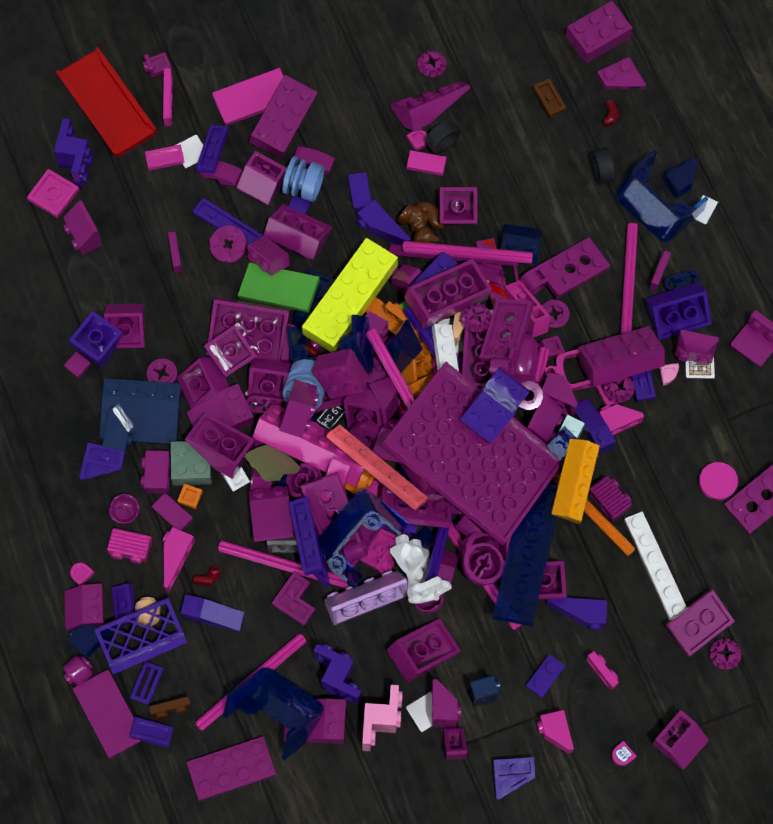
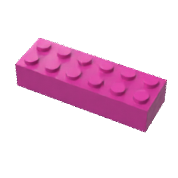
[252,404,372,487]

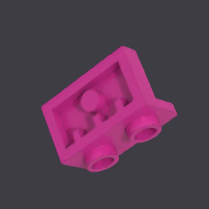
[360,528,398,576]

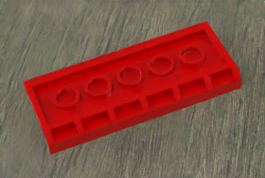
[56,47,157,157]

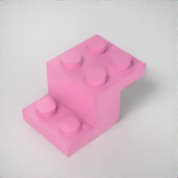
[362,685,402,751]

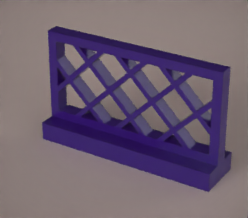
[289,496,330,587]
[94,597,187,674]

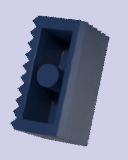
[468,675,501,707]

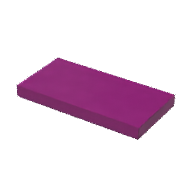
[72,670,142,759]

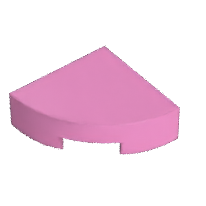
[659,363,679,386]

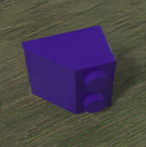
[69,311,123,368]

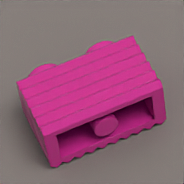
[107,528,153,564]

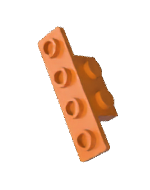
[365,297,415,335]

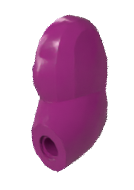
[513,334,543,410]
[454,514,514,586]

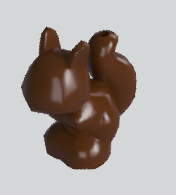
[397,202,445,244]

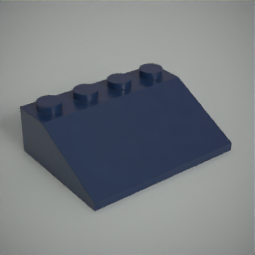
[100,378,182,445]

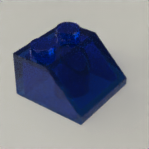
[501,224,541,264]
[377,320,423,373]

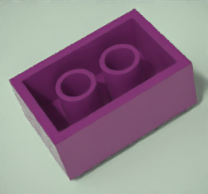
[565,1,633,64]

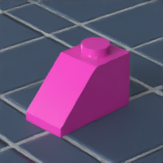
[599,404,644,435]
[537,710,574,754]

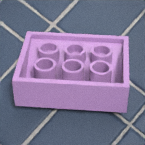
[325,571,408,625]

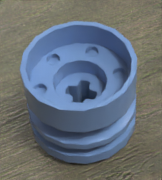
[282,156,325,203]
[283,359,325,409]

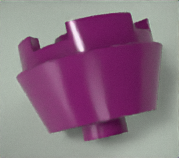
[286,463,323,500]

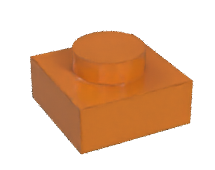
[177,483,203,509]

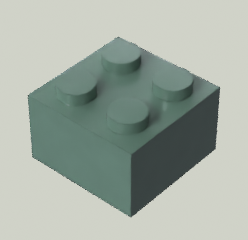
[171,441,212,486]

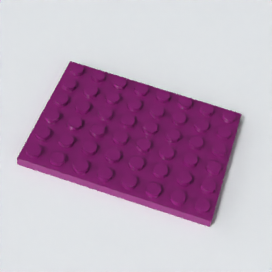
[381,361,565,545]

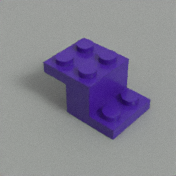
[54,118,94,189]
[460,367,530,443]
[314,644,361,706]

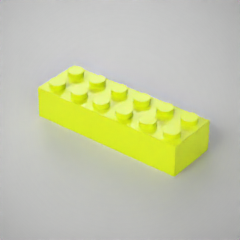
[302,238,398,353]

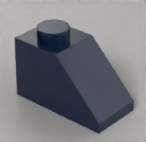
[102,406,133,451]

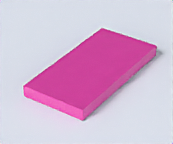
[212,68,284,126]

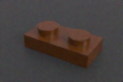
[533,78,566,118]
[149,696,192,719]

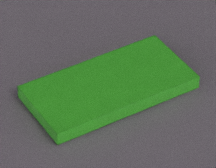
[238,262,320,313]

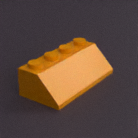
[552,439,600,524]

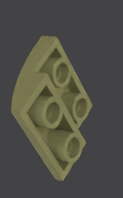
[244,445,300,481]

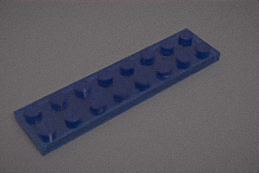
[493,484,558,627]

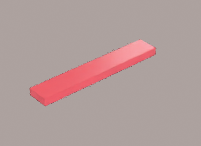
[326,424,428,510]

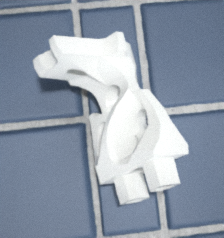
[390,534,452,604]

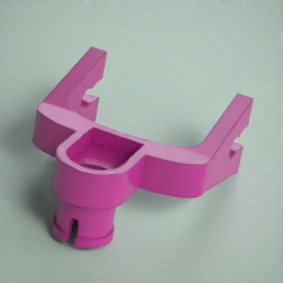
[544,349,593,391]

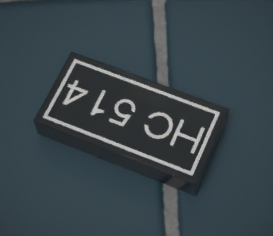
[315,405,346,430]

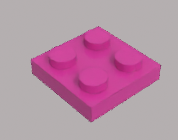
[27,169,79,218]

